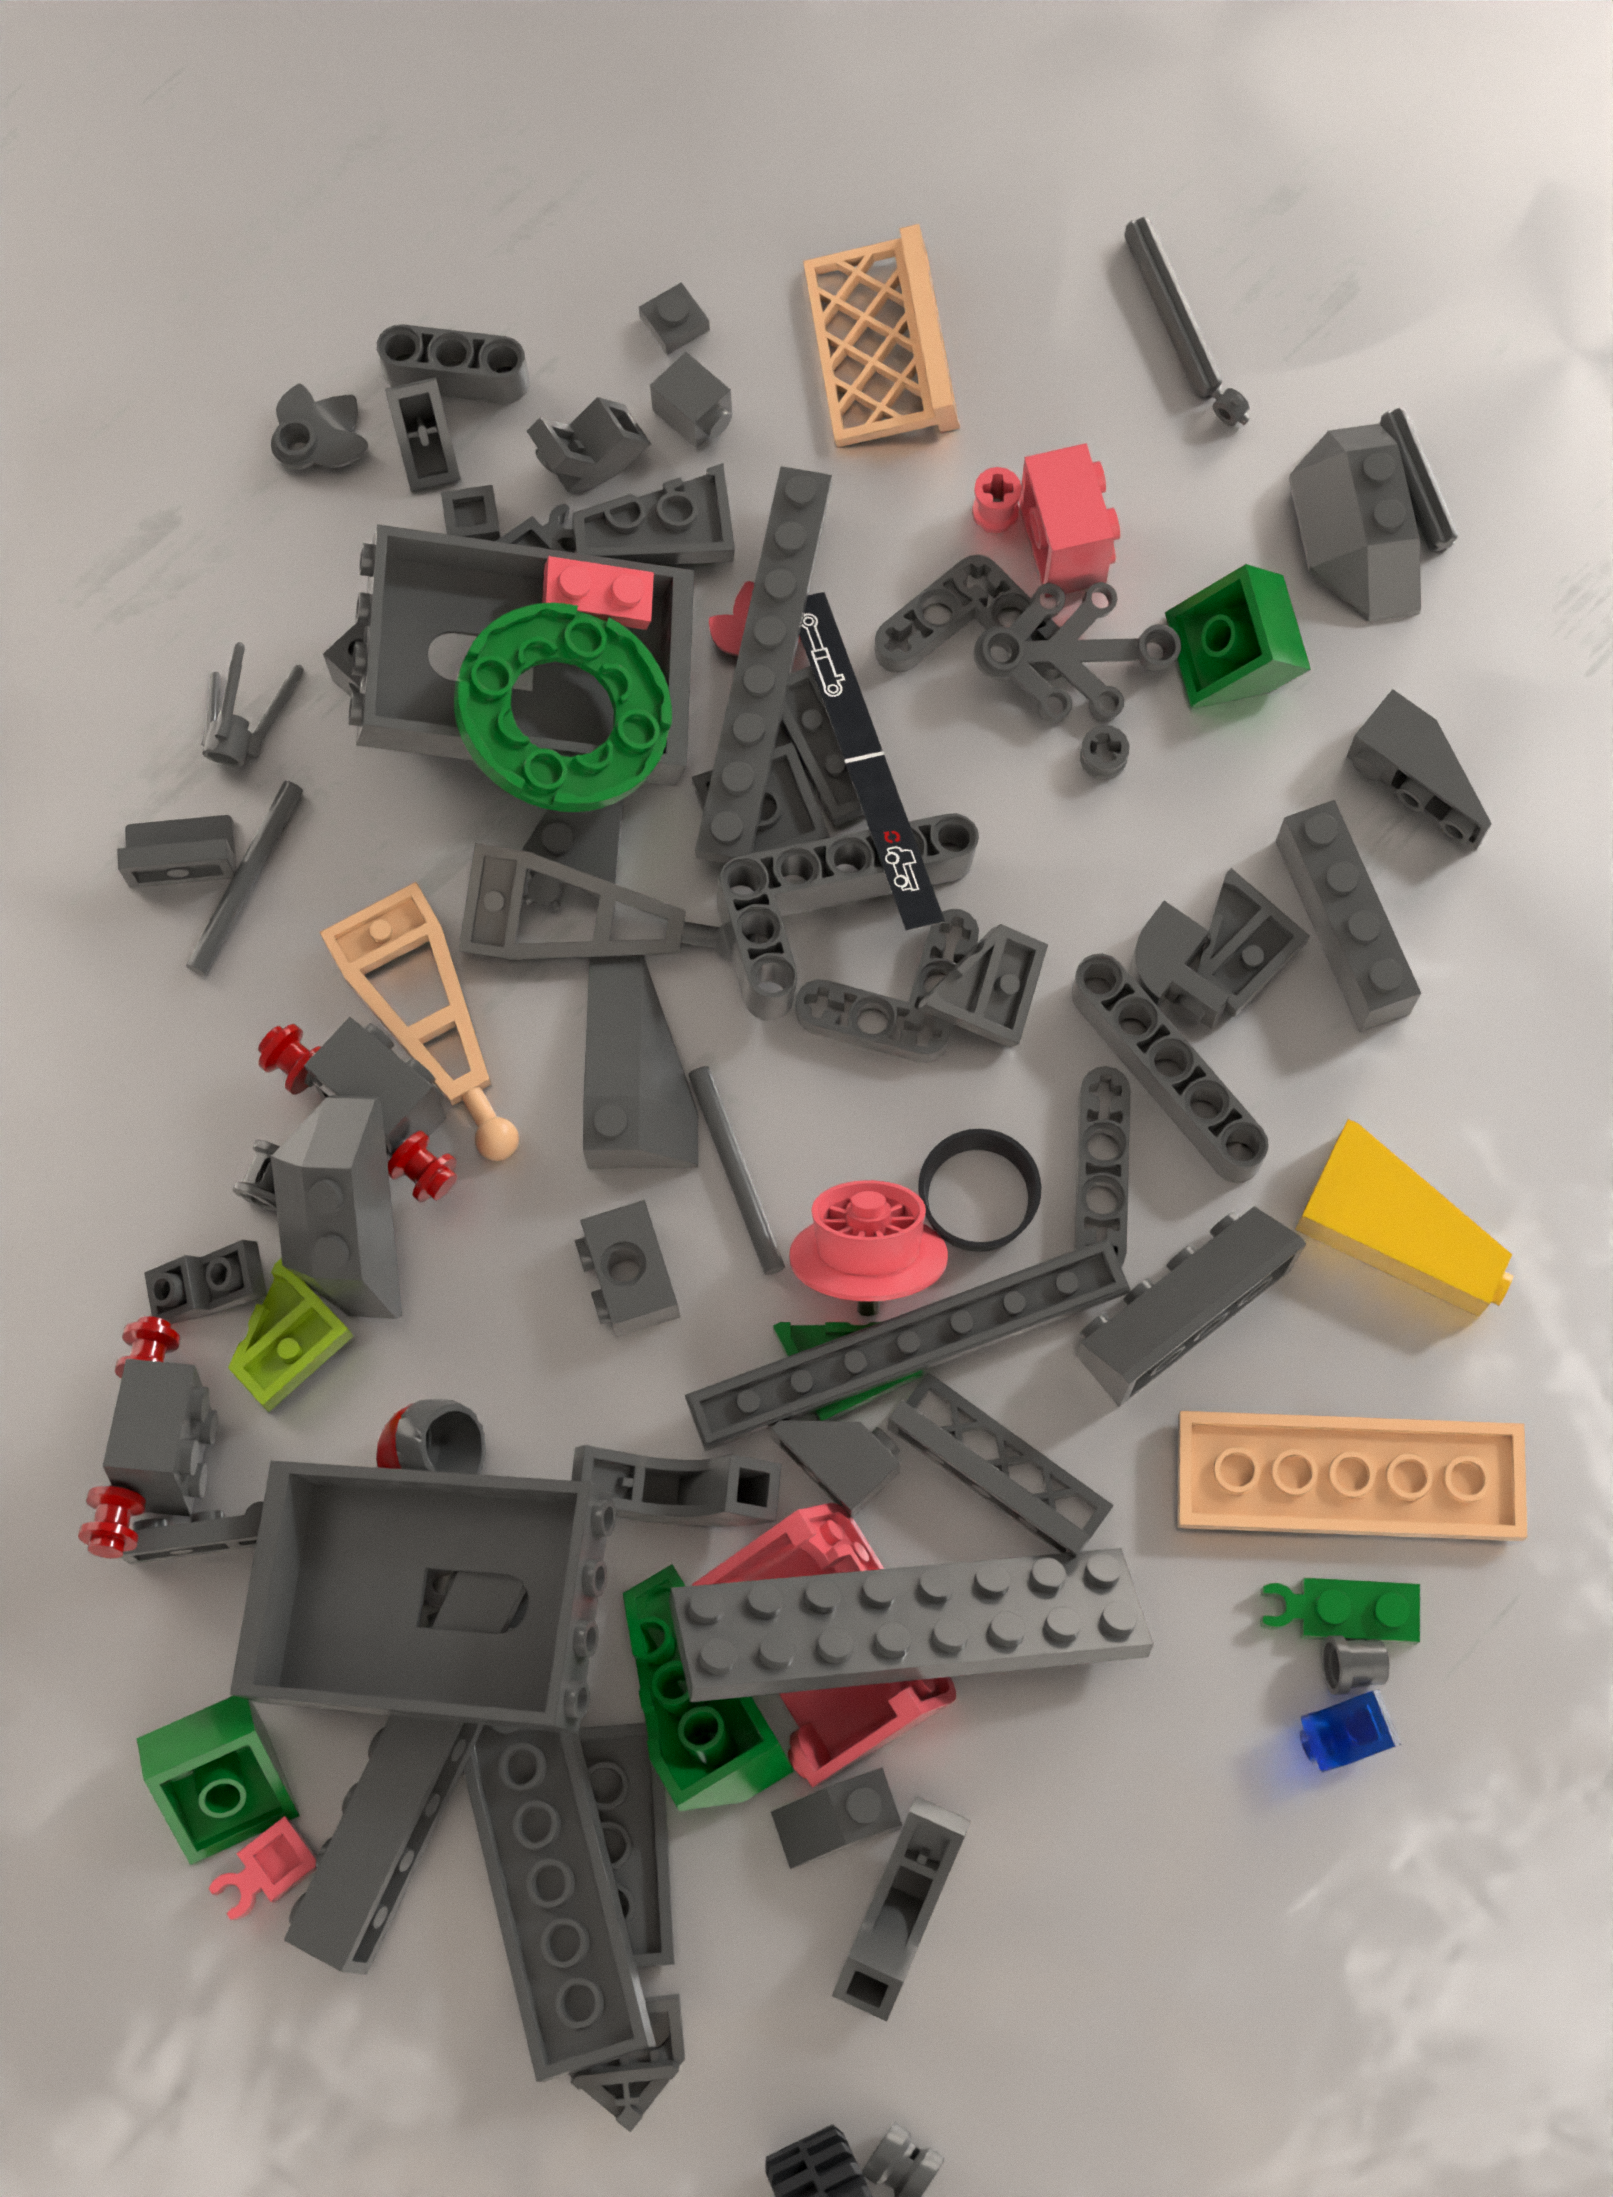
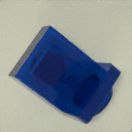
[1300,1689,1401,1773]

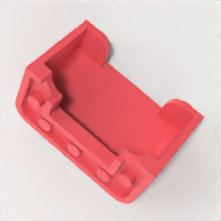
[691,1503,956,1788]

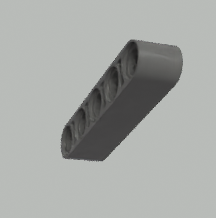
[1072,953,1269,1183]

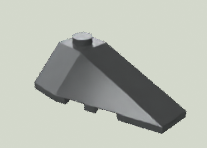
[583,956,698,1169]

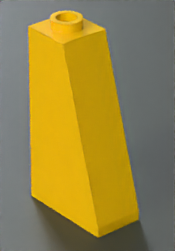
[1295,1119,1514,1317]

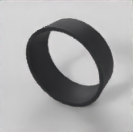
[918,1129,1042,1252]

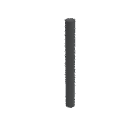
[186,781,303,976]
[688,1066,785,1275]

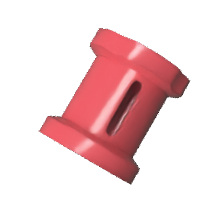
[972,467,1022,534]

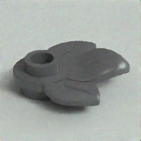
[271,383,368,470]

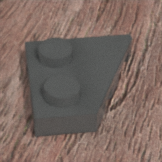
[1197,868,1310,1018]

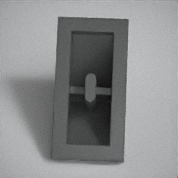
[385,377,461,491]

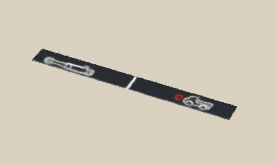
[800,592,945,931]

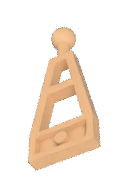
[320,882,519,1161]

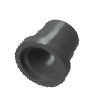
[1322,1635,1389,1695]

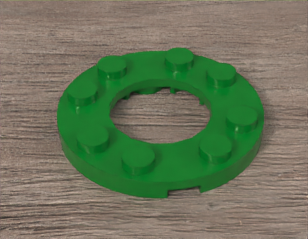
[454,603,672,812]

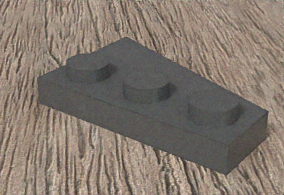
[572,463,735,565]

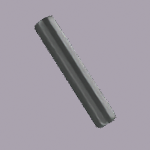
[1379,408,1458,551]

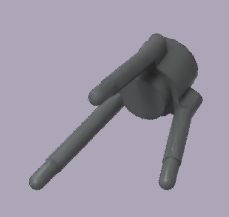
[201,642,304,767]

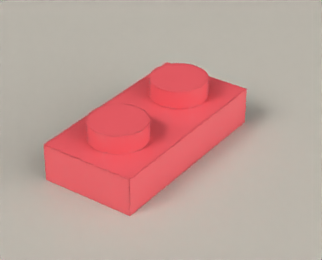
[542,556,654,630]

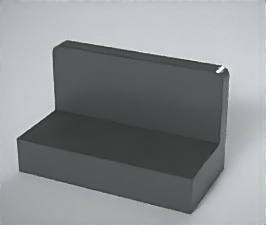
[117,815,236,888]

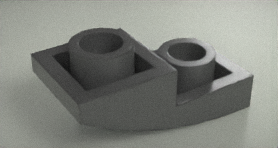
[144,1239,267,1324]

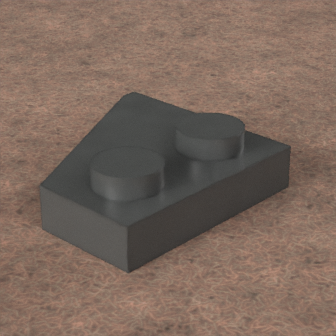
[522,799,624,899]
[918,924,1048,1048]

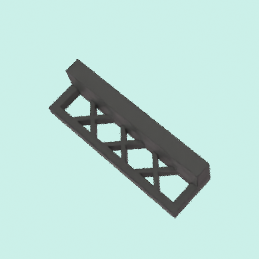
[888,1372,1114,1558]

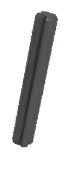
[1124,217,1222,398]

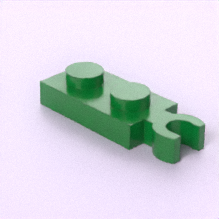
[1260,1578,1420,1645]

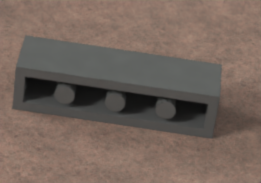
[1276,800,1421,1032]

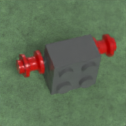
[258,1017,457,1203]
[78,1316,218,1559]

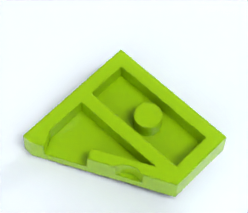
[228,1258,354,1413]

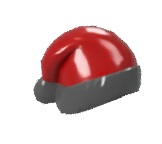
[376,1399,486,1475]

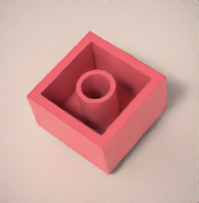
[1019,443,1120,599]

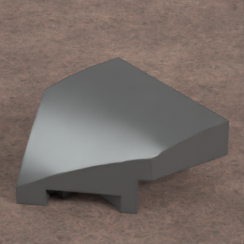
[568,1994,685,2132]

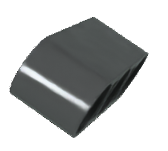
[377,324,529,403]

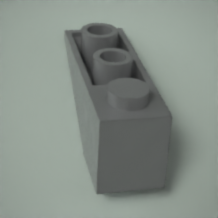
[1346,689,1492,849]

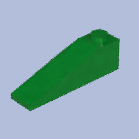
[623,1564,794,1811]

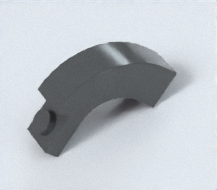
[571,1445,782,1527]
[832,1796,971,2021]

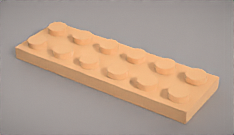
[1177,1411,1527,1541]

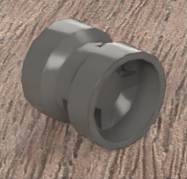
[861,2122,945,2197]

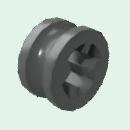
[1080,725,1130,780]

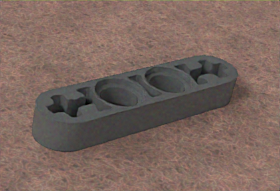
[1074,1066,1131,1268]

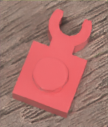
[209,1816,317,1920]

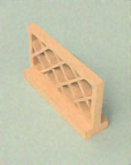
[803,224,960,448]

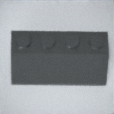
[1076,1206,1306,1407]

